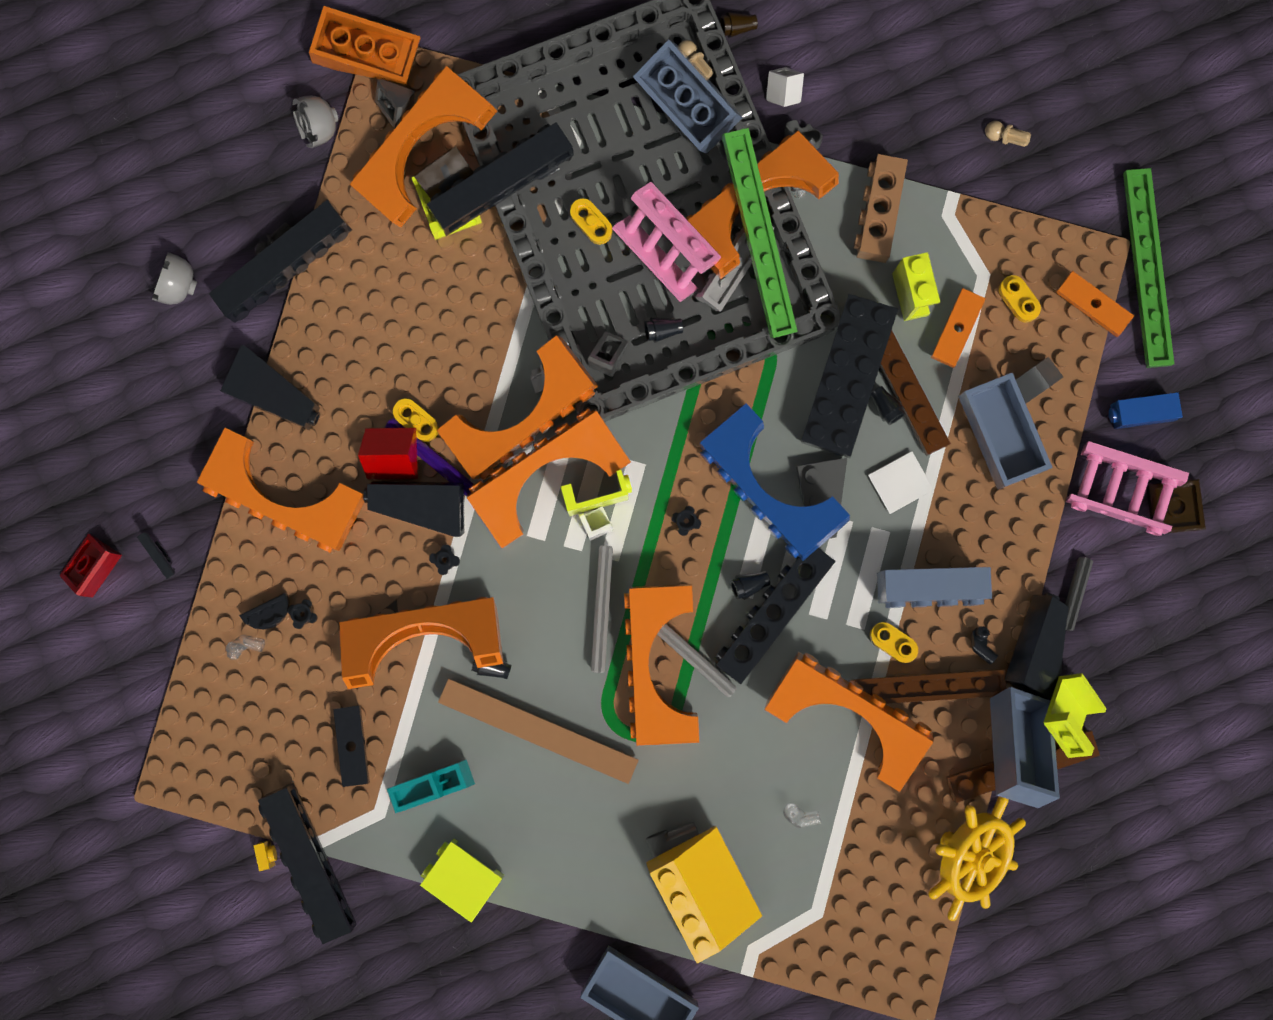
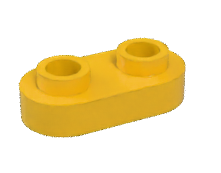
[570,198,612,245]
[999,275,1041,323]
[393,399,439,442]
[870,622,918,663]

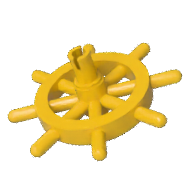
[928,796,1026,921]

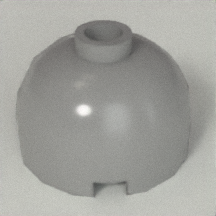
[292,95,338,148]
[152,252,197,305]

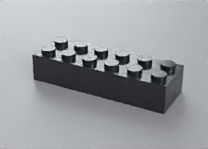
[801,294,898,458]

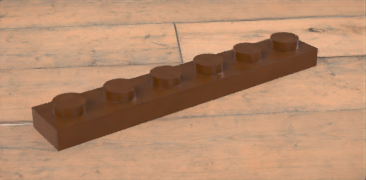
[880,330,951,456]
[848,670,1007,704]
[946,730,1100,803]

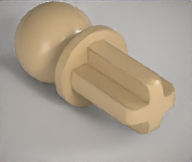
[678,40,713,79]
[985,121,1031,147]

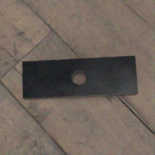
[333,705,370,787]

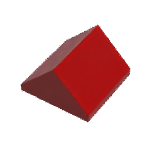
[358,428,418,479]
[59,534,122,598]

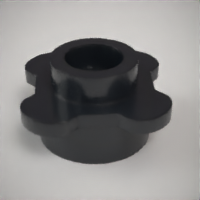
[671,506,701,536]
[429,545,460,575]
[288,599,318,629]

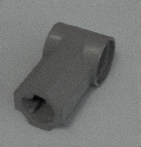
[646,822,699,858]

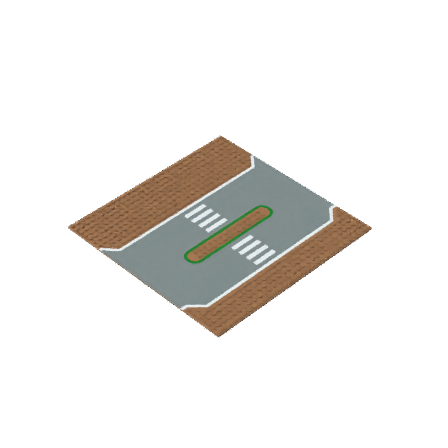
[134,47,1130,1020]

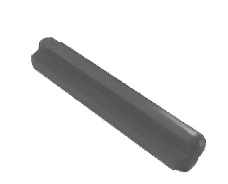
[1065,557,1093,631]

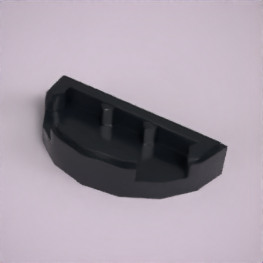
[137,532,175,579]
[239,593,290,630]

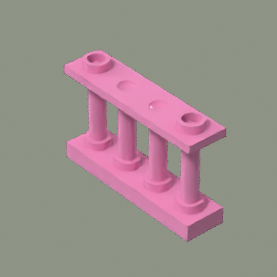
[612,182,721,302]
[1065,441,1189,536]

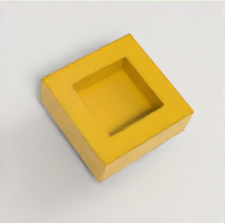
[253,840,277,871]

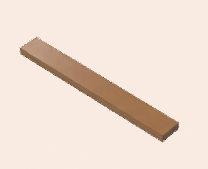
[438,679,639,784]

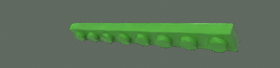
[721,128,797,338]
[1123,168,1174,368]

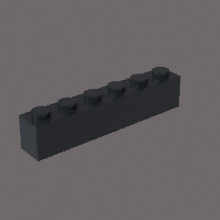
[427,122,574,236]
[209,200,352,323]
[258,783,357,945]

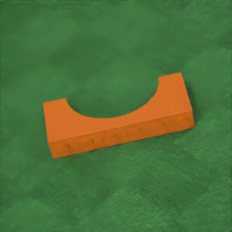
[350,66,497,227]
[686,131,839,279]
[437,335,598,480]
[467,408,631,548]
[197,428,364,553]
[624,584,699,746]
[339,597,503,689]
[764,651,934,792]

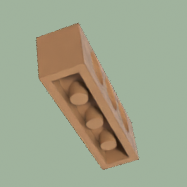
[854,154,908,263]

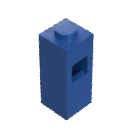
[1109,393,1183,429]

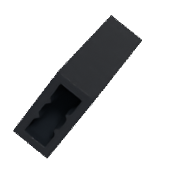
[220,344,320,431]
[364,481,465,537]
[1004,593,1069,701]

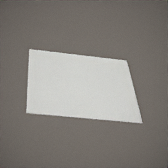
[868,452,934,514]

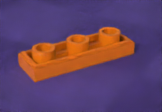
[1056,271,1134,337]
[931,288,986,368]

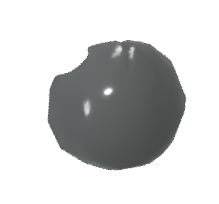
[784,120,823,150]

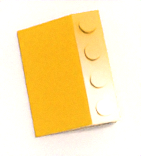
[646,826,762,963]

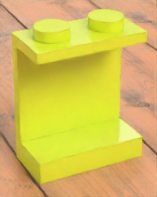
[892,252,940,321]
[561,470,632,516]
[1043,673,1106,758]
[420,839,504,923]

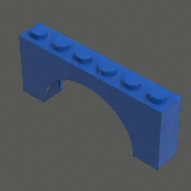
[700,403,850,561]

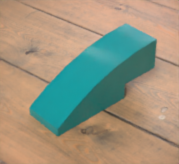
[387,759,475,814]

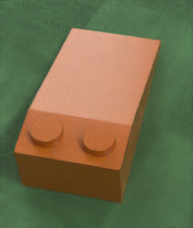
[309,6,421,84]

